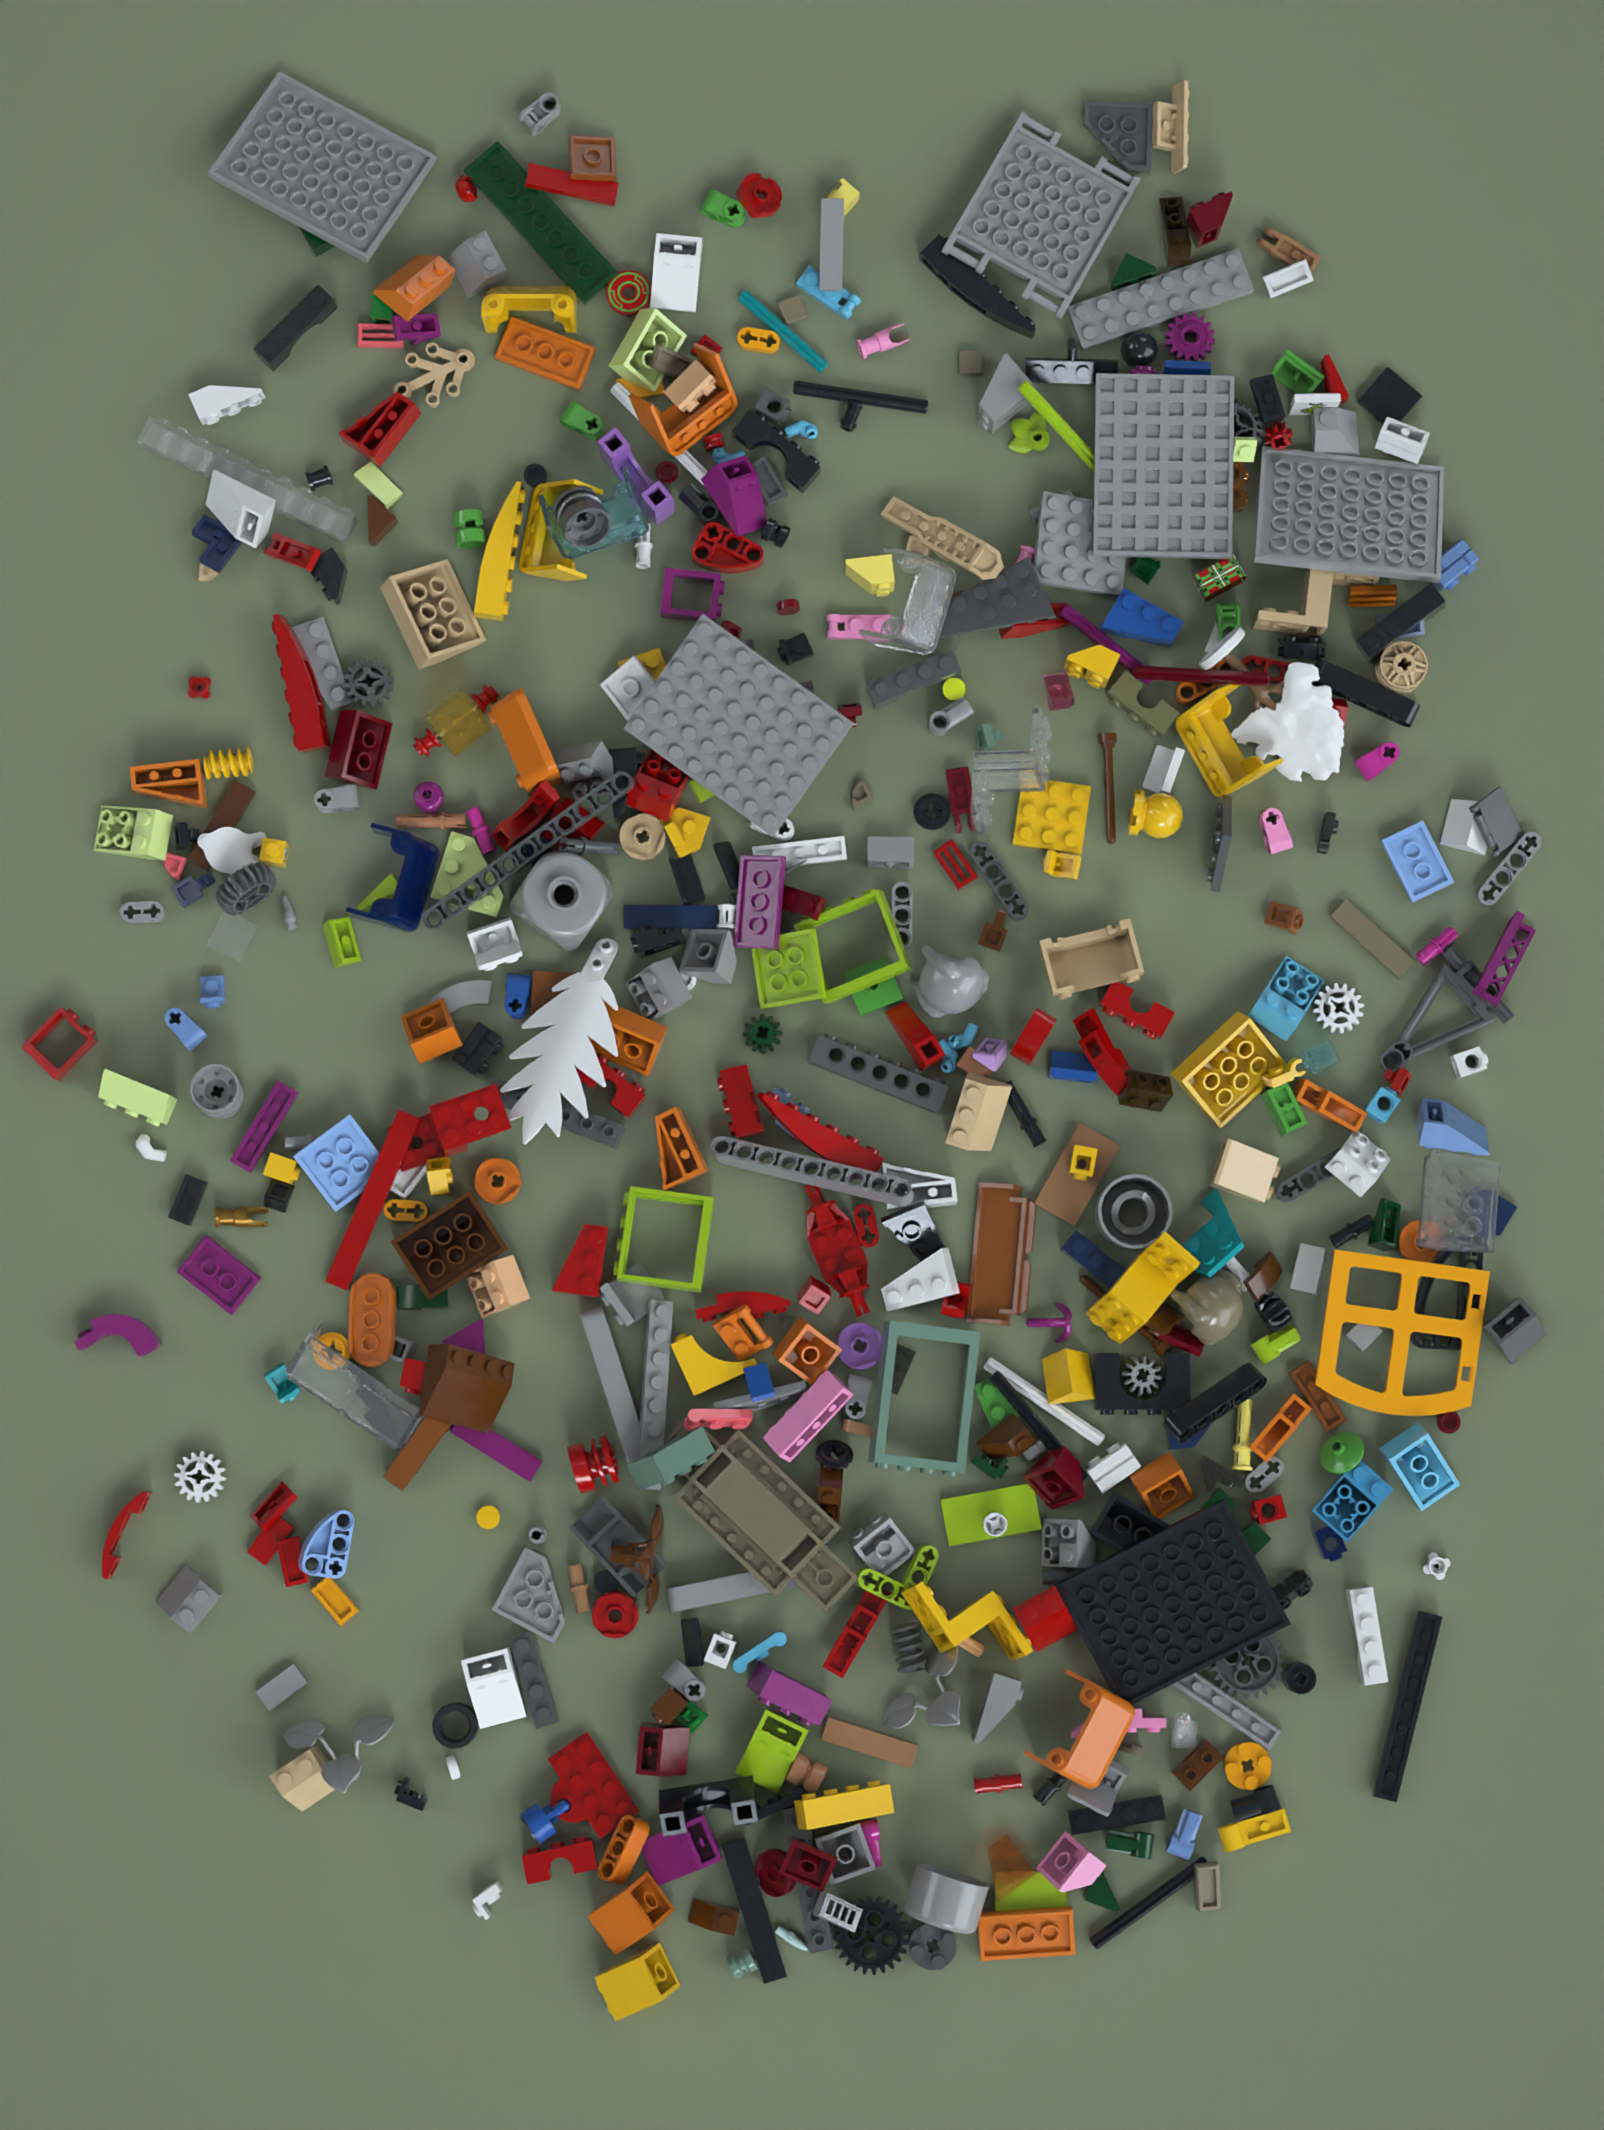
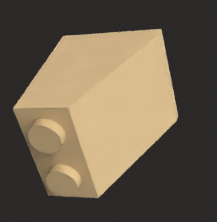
[1209,1138,1281,1204]
[269,1745,335,1812]

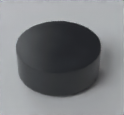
[524,464,547,488]
[594,1570,618,1594]

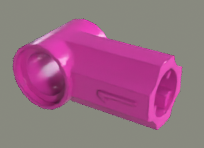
[854,1818,882,1867]

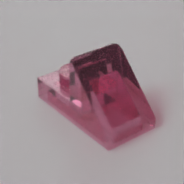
[1044,672,1074,711]

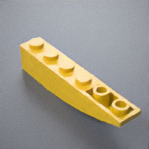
[474,481,526,621]

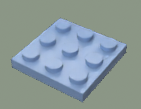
[293,1113,380,1212]

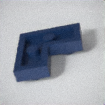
[192,514,242,574]

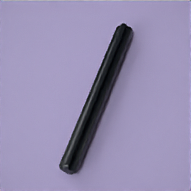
[793,381,928,414]
[989,1371,1088,1481]
[1090,1857,1208,1949]

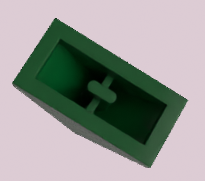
[1110,252,1157,291]
[1083,1871,1120,1912]

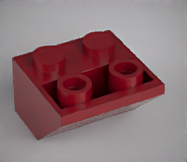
[1187,191,1233,249]
[636,1722,690,1776]

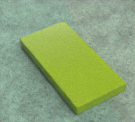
[940,1483,1042,1547]

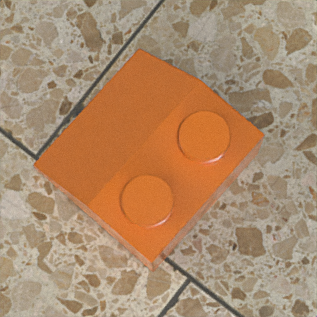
[400,998,463,1064]
[771,1317,842,1385]
[1129,1452,1195,1519]

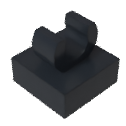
[174,822,199,850]

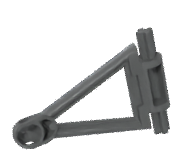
[1380,945,1514,1071]

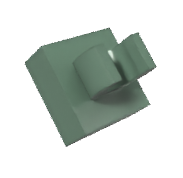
[973,723,1003,752]

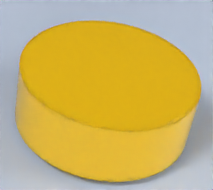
[476,1505,501,1529]

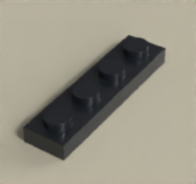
[1067,1795,1166,1835]

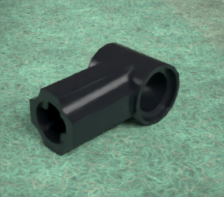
[678,484,721,525]
[1230,1785,1281,1821]

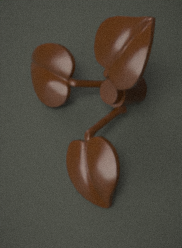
[610,1504,664,1614]

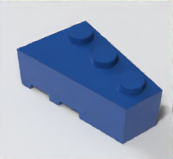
[1100,588,1184,647]

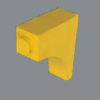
[670,1333,757,1396]

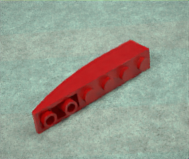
[272,614,331,753]
[757,1091,884,1180]

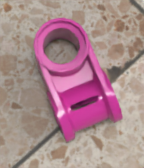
[1354,742,1400,782]

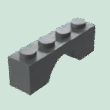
[866,650,961,710]

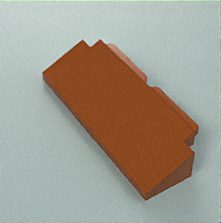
[966,1182,1037,1326]

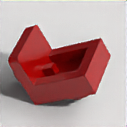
[940,1281,971,1318]

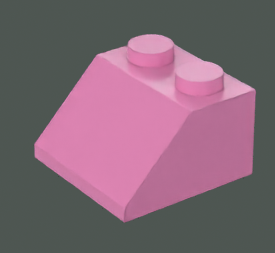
[1036,1831,1106,1892]

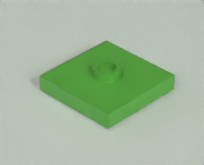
[843,956,903,1016]

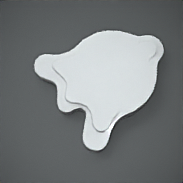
[197,827,267,875]

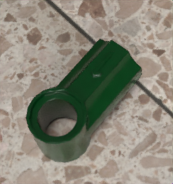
[1105,1829,1155,1859]

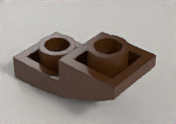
[1243,1252,1283,1301]
[1144,1303,1185,1336]

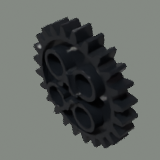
[833,1895,911,1975]

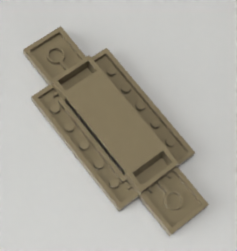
[664,1416,859,1613]

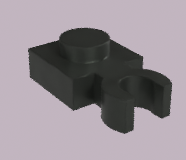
[1317,811,1339,854]

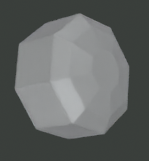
[1023,1440,1046,1461]

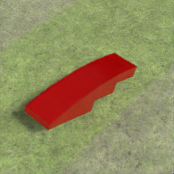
[822,1581,890,1679]

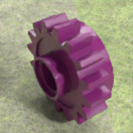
[1165,313,1215,362]

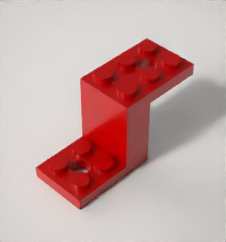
[387,1084,512,1173]

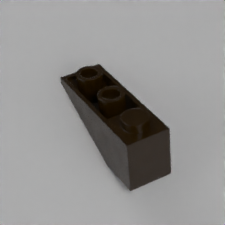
[1159,196,1191,266]

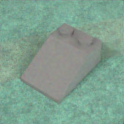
[972,1671,1025,1744]

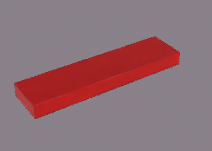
[525,163,619,206]

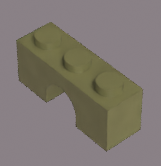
[1107,670,1180,739]

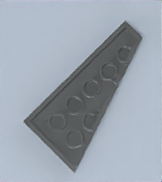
[906,557,1056,644]

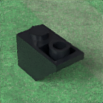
[310,547,347,605]

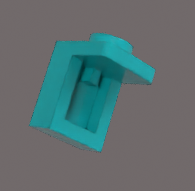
[263,1362,301,1404]

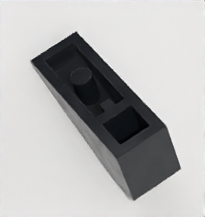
[608,747,642,822]

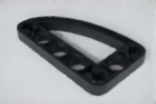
[1410,1235,1484,1350]

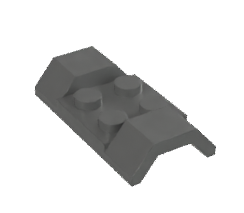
[569,1495,668,1597]

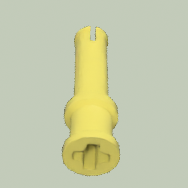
[1231,1399,1253,1471]

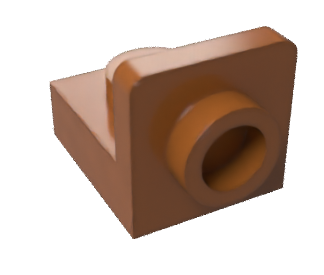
[1264,901,1304,935]

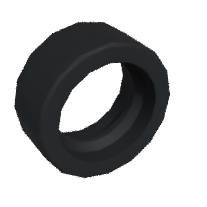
[432,1702,478,1749]

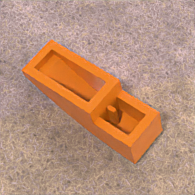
[1293,1079,1367,1133]
[1249,1392,1312,1462]

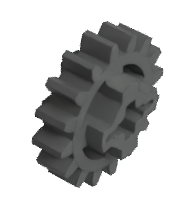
[344,658,394,709]

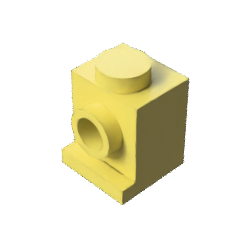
[827,178,860,216]

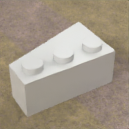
[882,1163,958,1212]
[881,1248,960,1312]

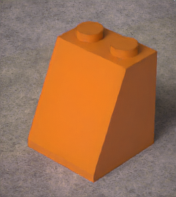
[587,1871,675,1956]

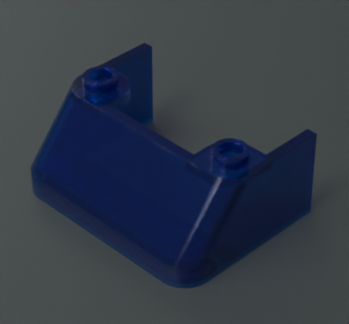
[346,823,440,932]

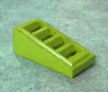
[358,873,402,914]

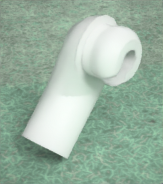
[136,1134,167,1162]

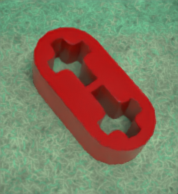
[853,1204,879,1248]

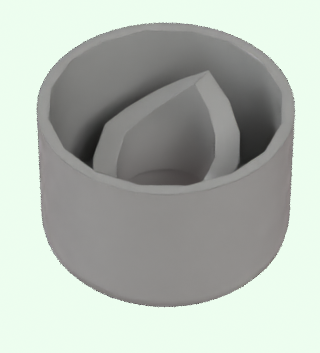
[1095,1174,1172,1251]
[904,1862,989,1934]

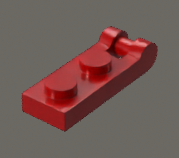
[263,533,321,572]

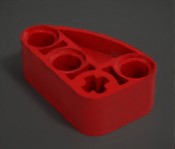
[692,522,764,574]
[1010,1008,1057,1066]

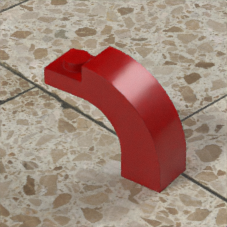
[492,780,561,852]

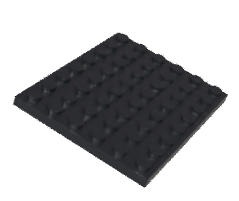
[1055,1498,1291,1704]

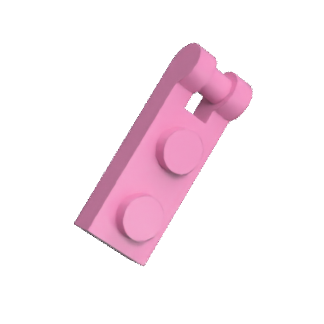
[826,614,891,640]

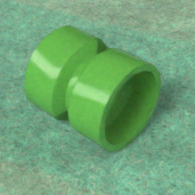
[453,509,486,549]

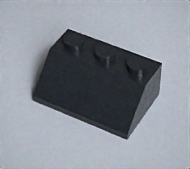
[1089,1492,1170,1551]

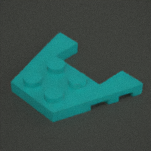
[1181,1188,1245,1278]

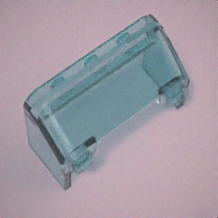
[539,467,649,559]

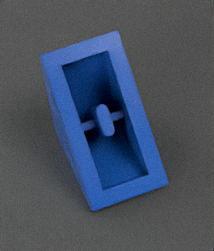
[743,1363,775,1402]

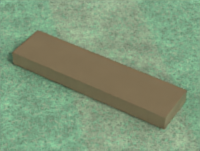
[1330,899,1415,979]

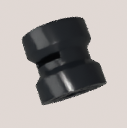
[760,518,791,549]

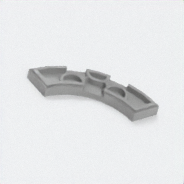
[426,980,493,1014]

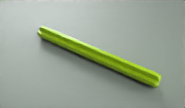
[1018,381,1094,472]

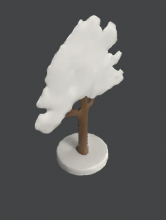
[1199,626,1344,782]

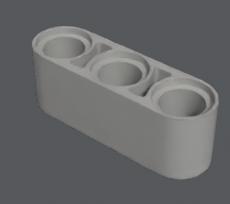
[891,881,913,950]

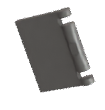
[1469,787,1523,857]

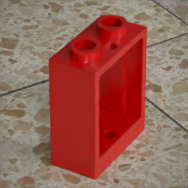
[21,1007,98,1082]

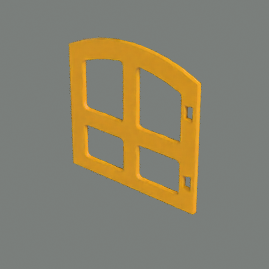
[1315,1249,1490,1416]

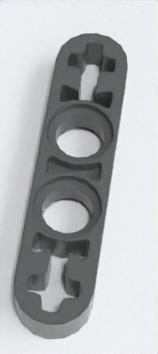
[969,841,1029,921]
[1276,1146,1342,1202]

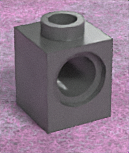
[754,388,791,427]

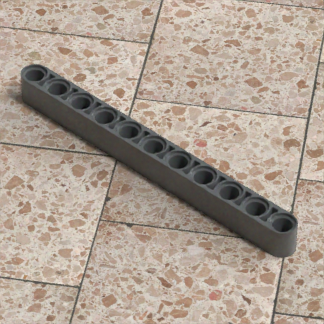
[422,771,634,929]

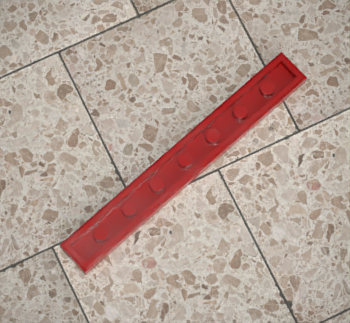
[325,1109,421,1291]

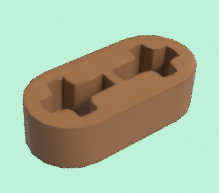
[840,1418,872,1438]

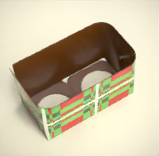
[1193,554,1247,602]

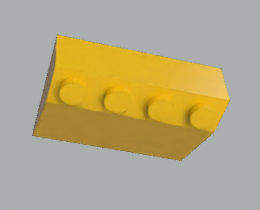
[1170,1011,1288,1129]

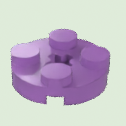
[837,1322,882,1370]

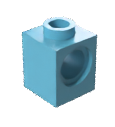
[1364,1087,1401,1125]

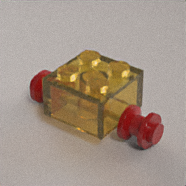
[412,684,499,757]

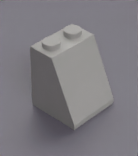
[977,353,1036,435]

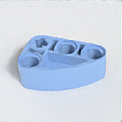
[298,1509,354,1579]

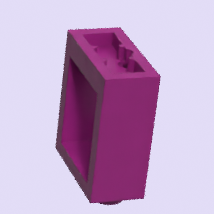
[660,568,725,622]

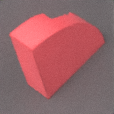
[163,853,187,881]

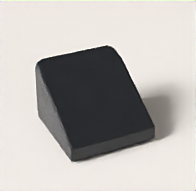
[264,1179,295,1213]

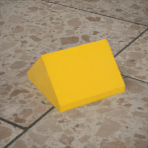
[1042,1348,1095,1405]

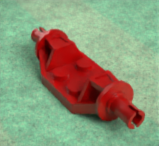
[804,1185,871,1317]

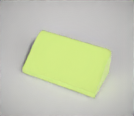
[353,462,403,509]

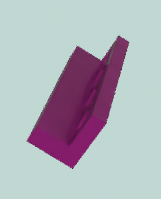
[1472,911,1536,1006]

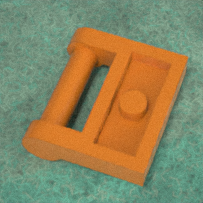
[713,1304,774,1362]

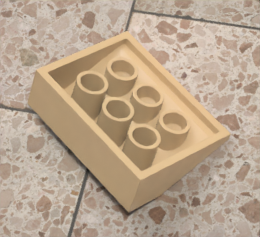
[380,559,486,669]

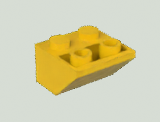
[1063,644,1121,689]

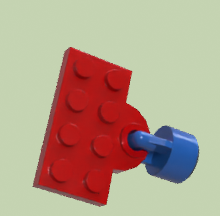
[519,1732,640,1844]

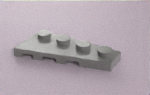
[291,616,353,711]

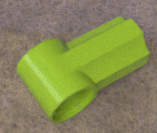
[1251,1323,1301,1365]

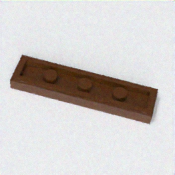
[187,780,256,871]

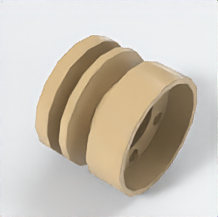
[1374,641,1428,696]

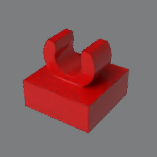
[1383,1067,1412,1097]

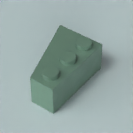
[626,1426,715,1491]

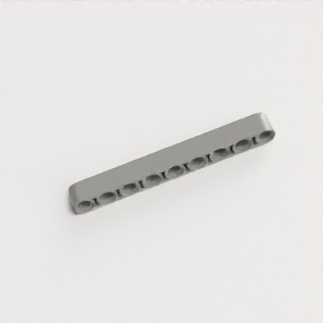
[711,1136,913,1207]

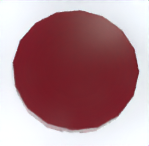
[755,1848,796,1897]

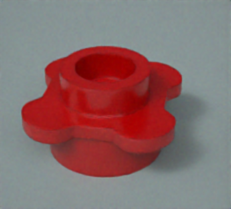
[188,676,212,699]

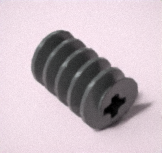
[891,1621,926,1673]

